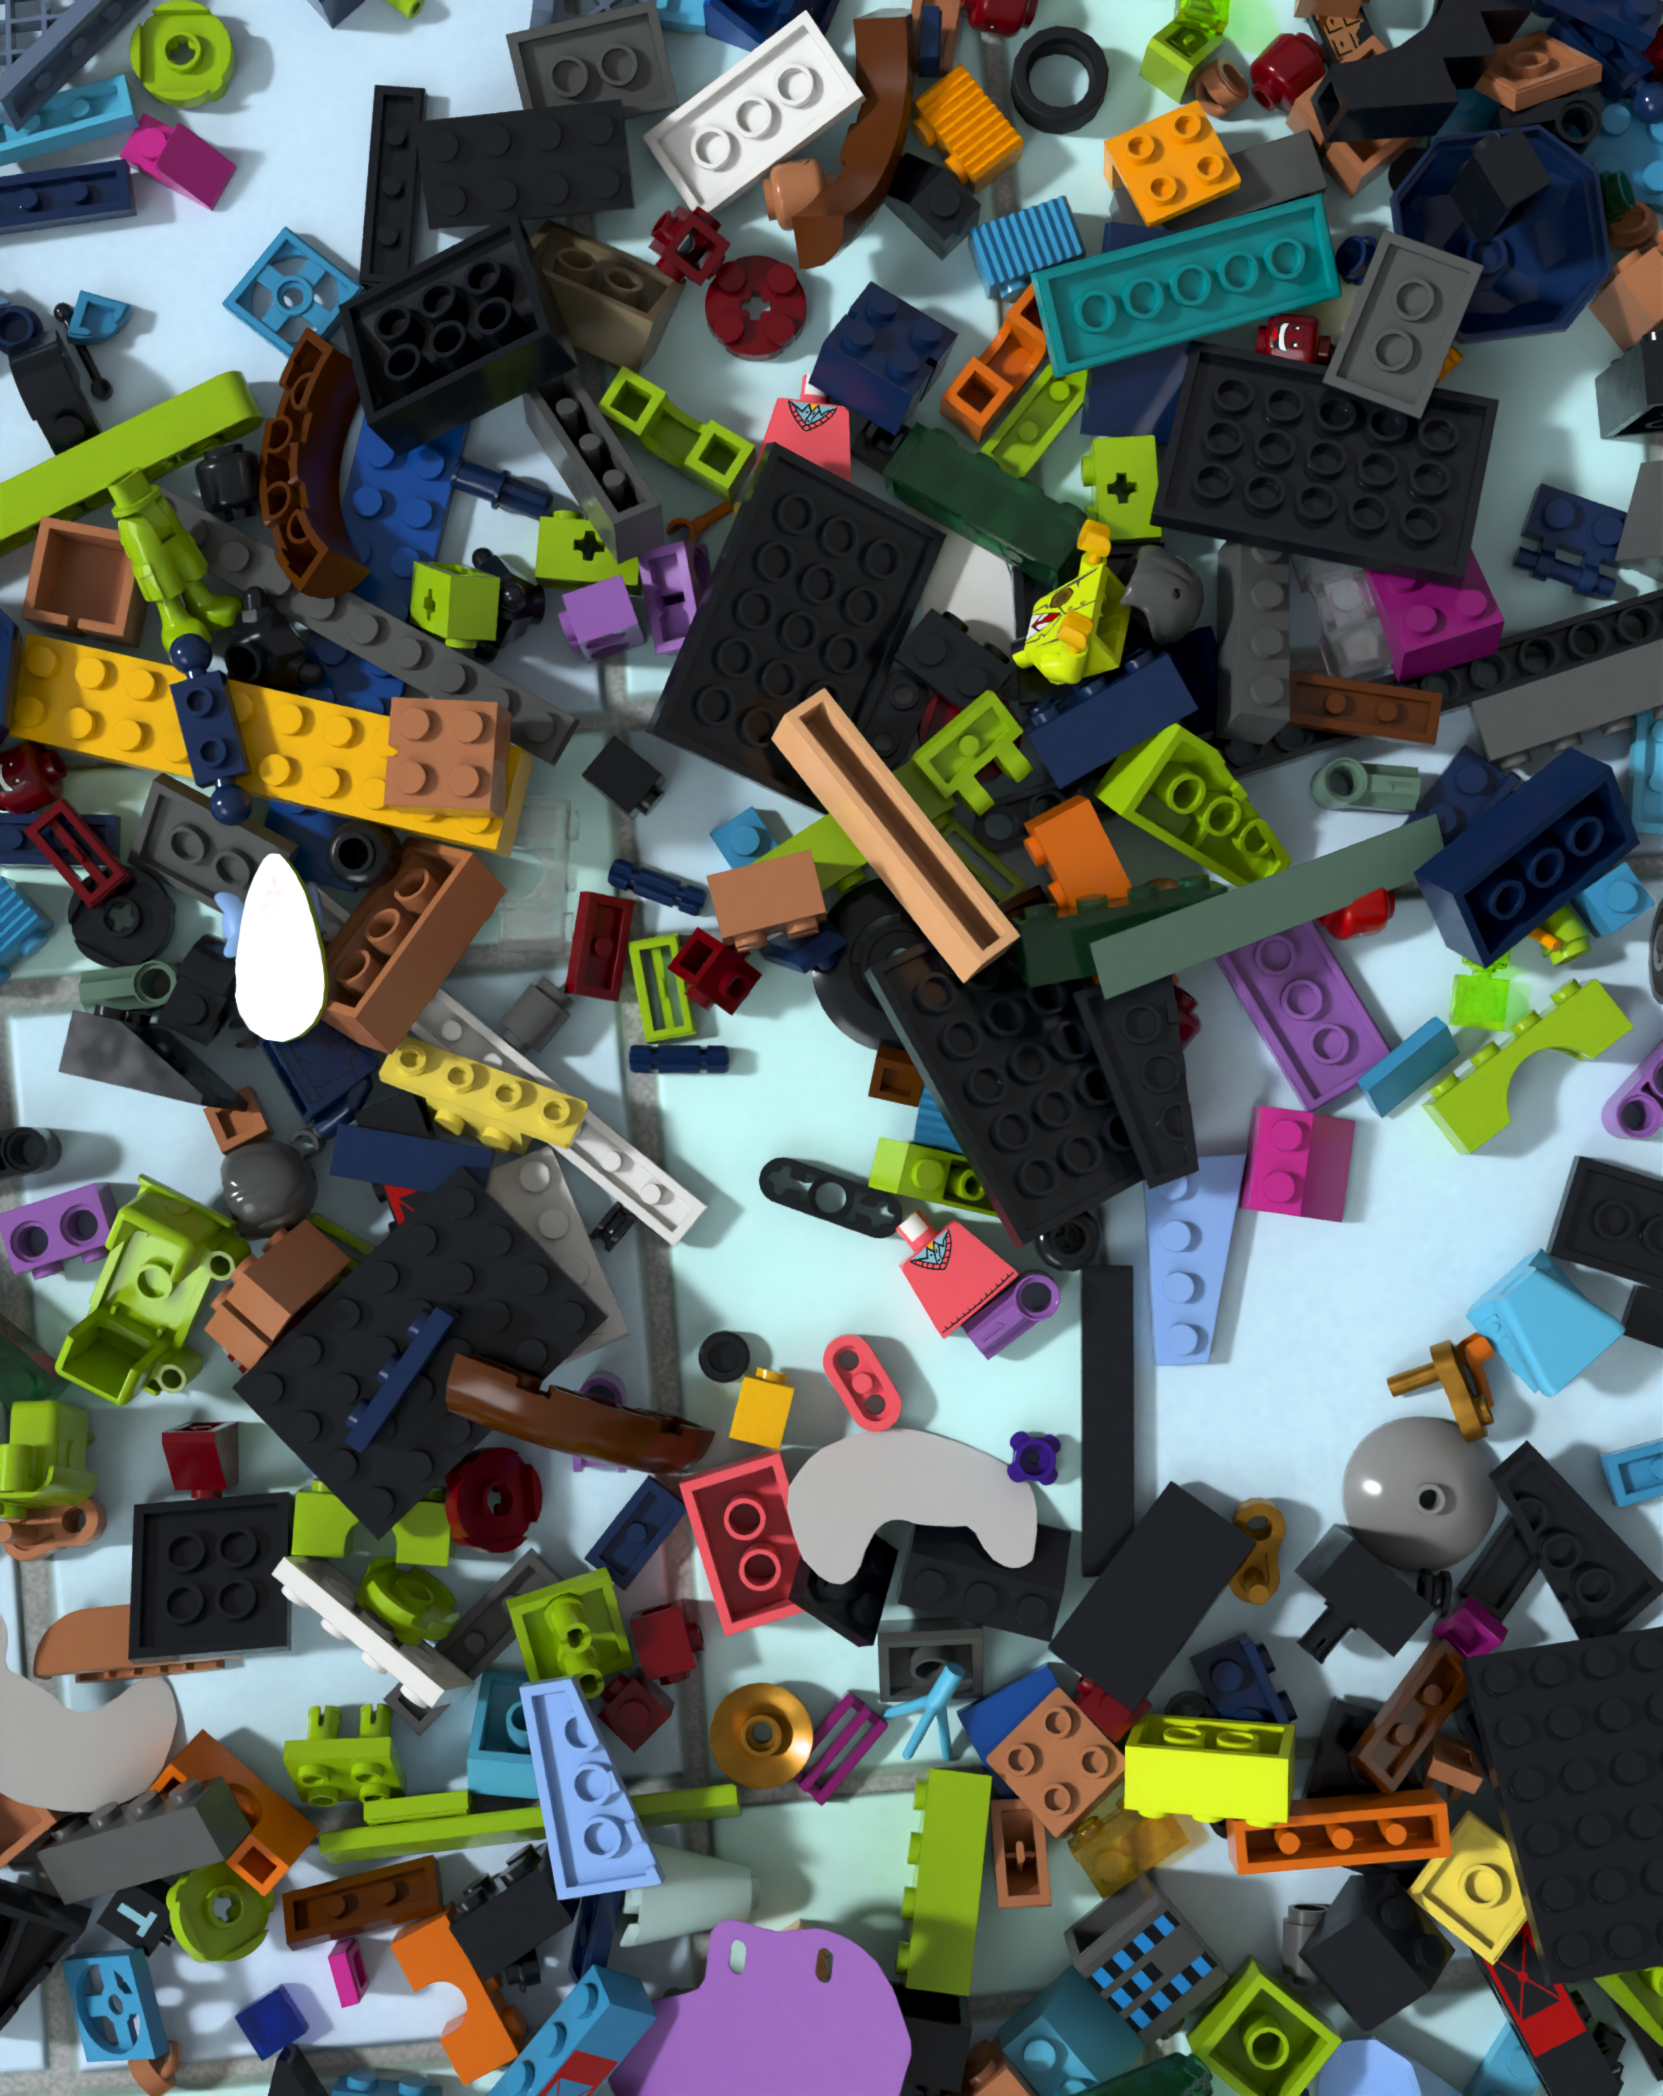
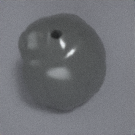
[1116,545,1204,647]
[220,1141,318,1241]

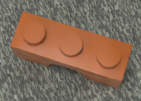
[939,283,1049,444]
[147,1729,320,1897]
[390,1901,527,2086]

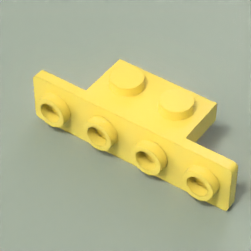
[379,1036,588,1156]

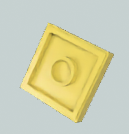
[1406,1810,1527,1965]

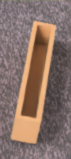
[771,688,1021,983]

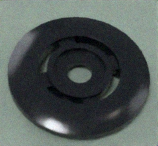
[812,878,928,1051]

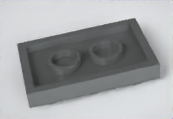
[506,0,679,120]
[1322,229,1484,420]
[127,773,300,914]

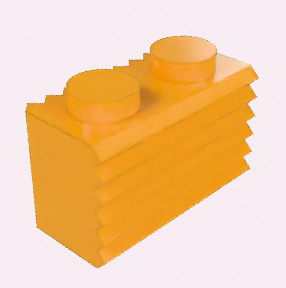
[910,64,1024,195]

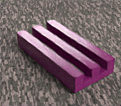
[793,1689,888,1806]

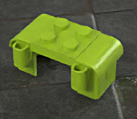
[55,1173,252,1406]
[0,1400,98,1520]

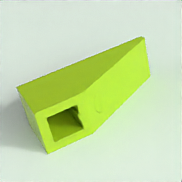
[868,1137,999,1218]

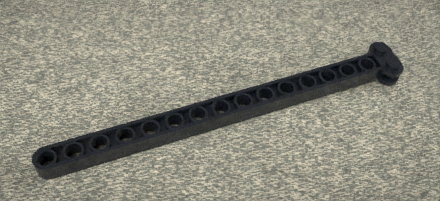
[973,589,1663,854]

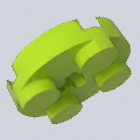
[130,0,236,108]
[354,1557,460,1646]
[166,1853,274,1963]

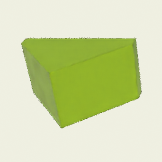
[1139,10,1226,104]

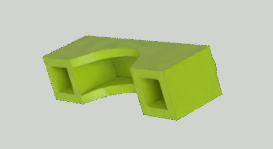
[1421,978,1634,1154]

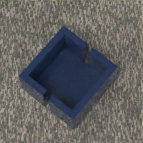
[808,281,958,436]

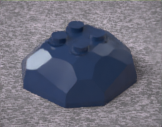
[1389,124,1613,345]

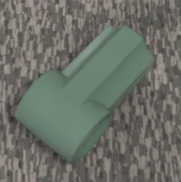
[1310,757,1421,813]
[78,960,181,1014]

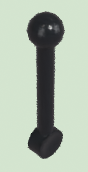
[53,302,113,401]

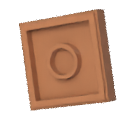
[1473,30,1602,112]

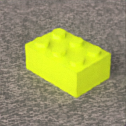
[1124,1713,1296,1828]

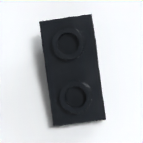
[1485,89,1604,156]

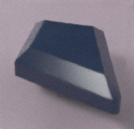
[759,918,847,974]

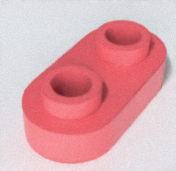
[823,1334,902,1432]

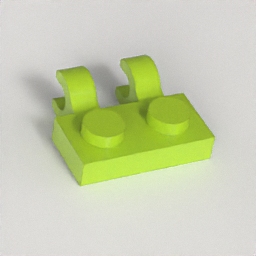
[909,690,1034,817]

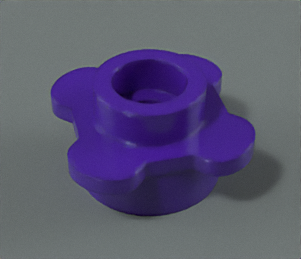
[1007,1431,1061,1486]

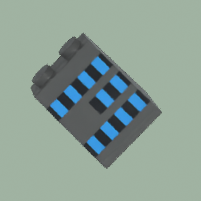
[1063,1867,1229,2046]

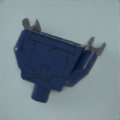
[229,1017,378,1159]

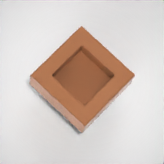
[203,1085,275,1156]

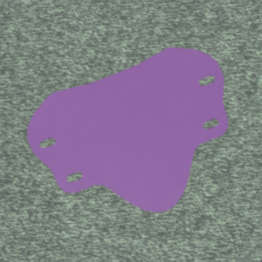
[607,1919,912,2096]

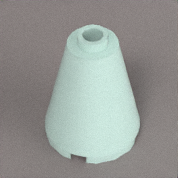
[616,1841,760,1947]

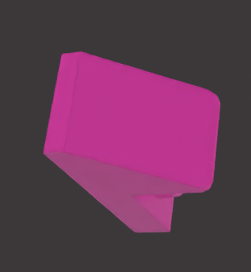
[119,113,236,211]

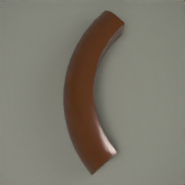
[792,8,915,269]
[259,327,371,599]
[445,1353,716,1474]

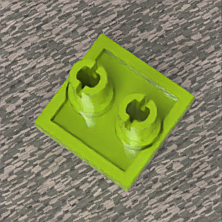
[506,1567,634,1700]
[283,1703,407,1807]

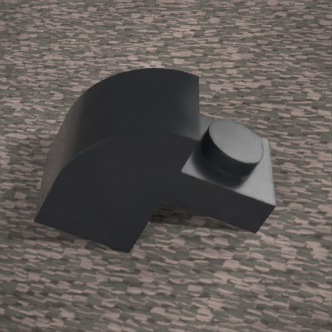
[8,328,103,456]
[157,933,237,1047]

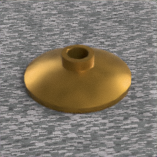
[709,1682,814,1789]

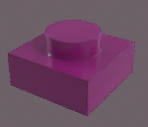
[1431,1595,1509,1658]

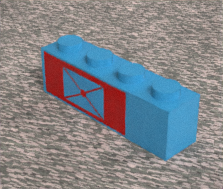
[487,1964,658,2096]

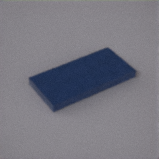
[1080,222,1195,444]

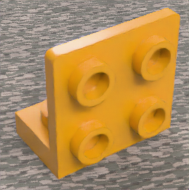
[1104,100,1241,228]

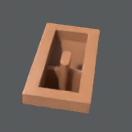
[989,1799,1052,1910]

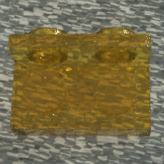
[1067,1794,1189,1899]

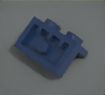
[1400,745,1521,848]
[1189,1632,1298,1724]

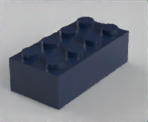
[1414,747,1640,969]

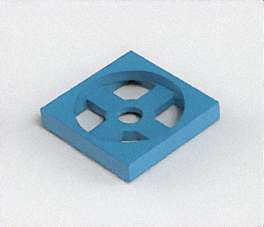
[222,226,366,359]
[61,1948,169,2062]

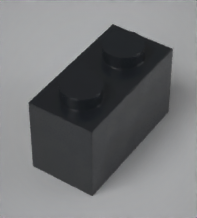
[1449,127,1553,245]

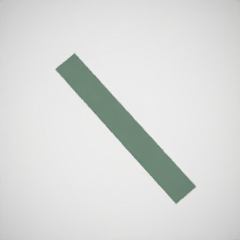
[1090,813,1444,1000]

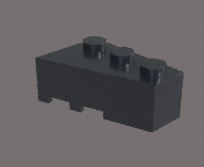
[0,1878,92,2031]

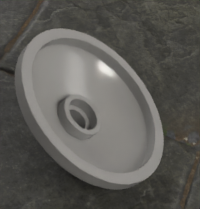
[1342,1416,1498,1572]

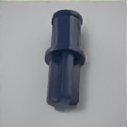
[450,456,553,522]

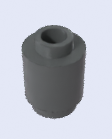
[500,976,575,1055]
[1282,1904,1328,1987]

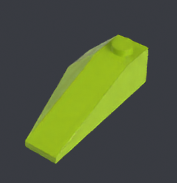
[1093,723,1292,888]

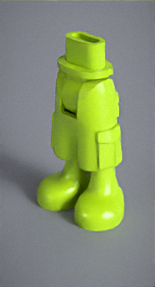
[107,467,244,654]

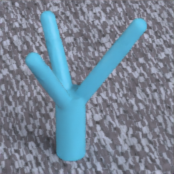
[882,1662,965,1762]

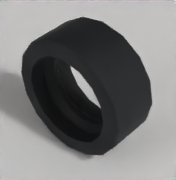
[1010,26,1109,135]

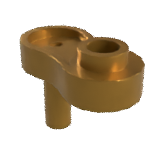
[1387,1340,1494,1443]
[1229,1497,1286,1605]

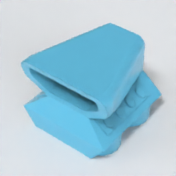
[1465,1248,1625,1397]

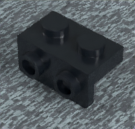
[893,608,1013,712]

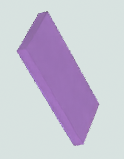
[1214,920,1392,1113]

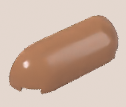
[33,1604,243,1683]

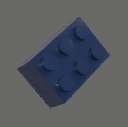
[1020,644,1198,790]

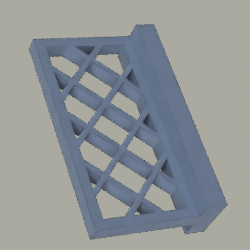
[0,0,149,132]

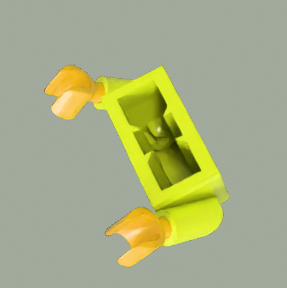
[1011,519,1132,685]

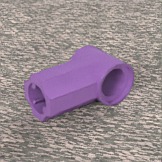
[961,1269,1060,1360]

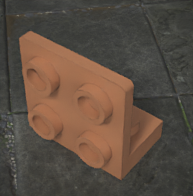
[986,1688,1125,1839]

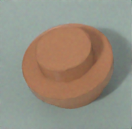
[1606,200,1658,251]

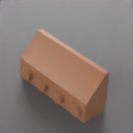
[320,836,507,1055]

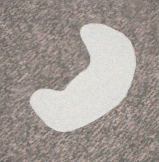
[876,502,1015,751]
[787,1428,1037,1585]
[0,1614,178,1812]

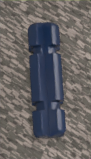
[607,858,707,916]
[629,1045,730,1073]

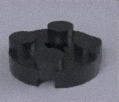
[68,866,176,968]

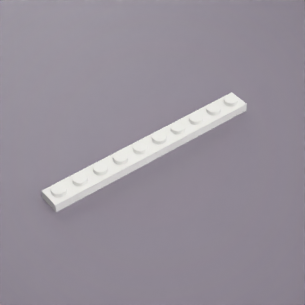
[309,881,708,1247]

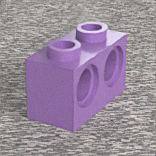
[637,540,712,656]
[558,575,646,663]
[0,1182,118,1280]

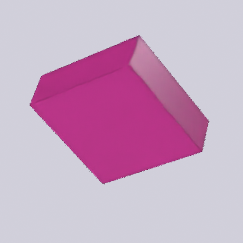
[328,1937,370,2008]

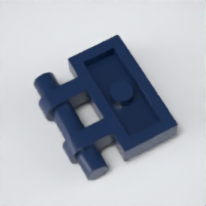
[1512,483,1627,599]

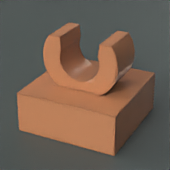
[1421,1732,1484,1802]

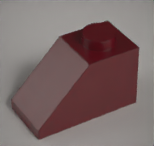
[162,1421,239,1499]

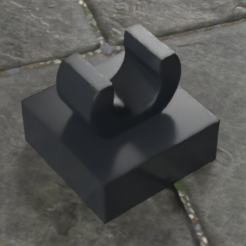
[850,420,920,481]

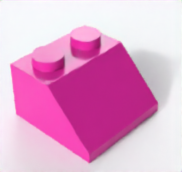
[1239,1106,1356,1223]

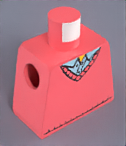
[753,374,851,483]
[895,1209,1019,1339]

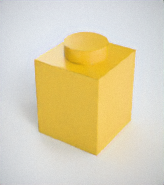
[729,1366,795,1450]

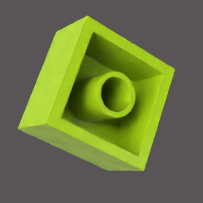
[1185,1955,1343,2096]

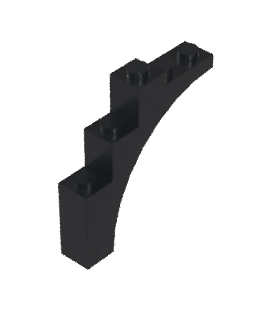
[1310,0,1533,143]

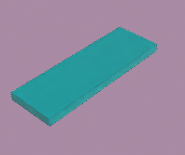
[1030,193,1343,378]

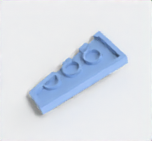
[1143,1154,1246,1366]
[519,1674,666,1900]

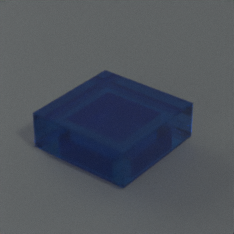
[235,1983,309,2061]

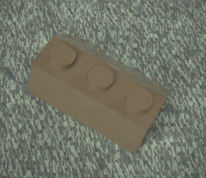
[530,219,687,375]

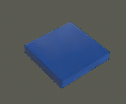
[956,1662,1060,1800]

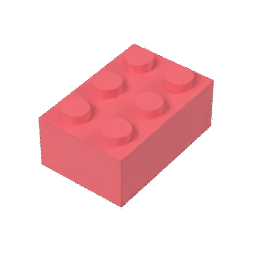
[679,1446,806,1636]

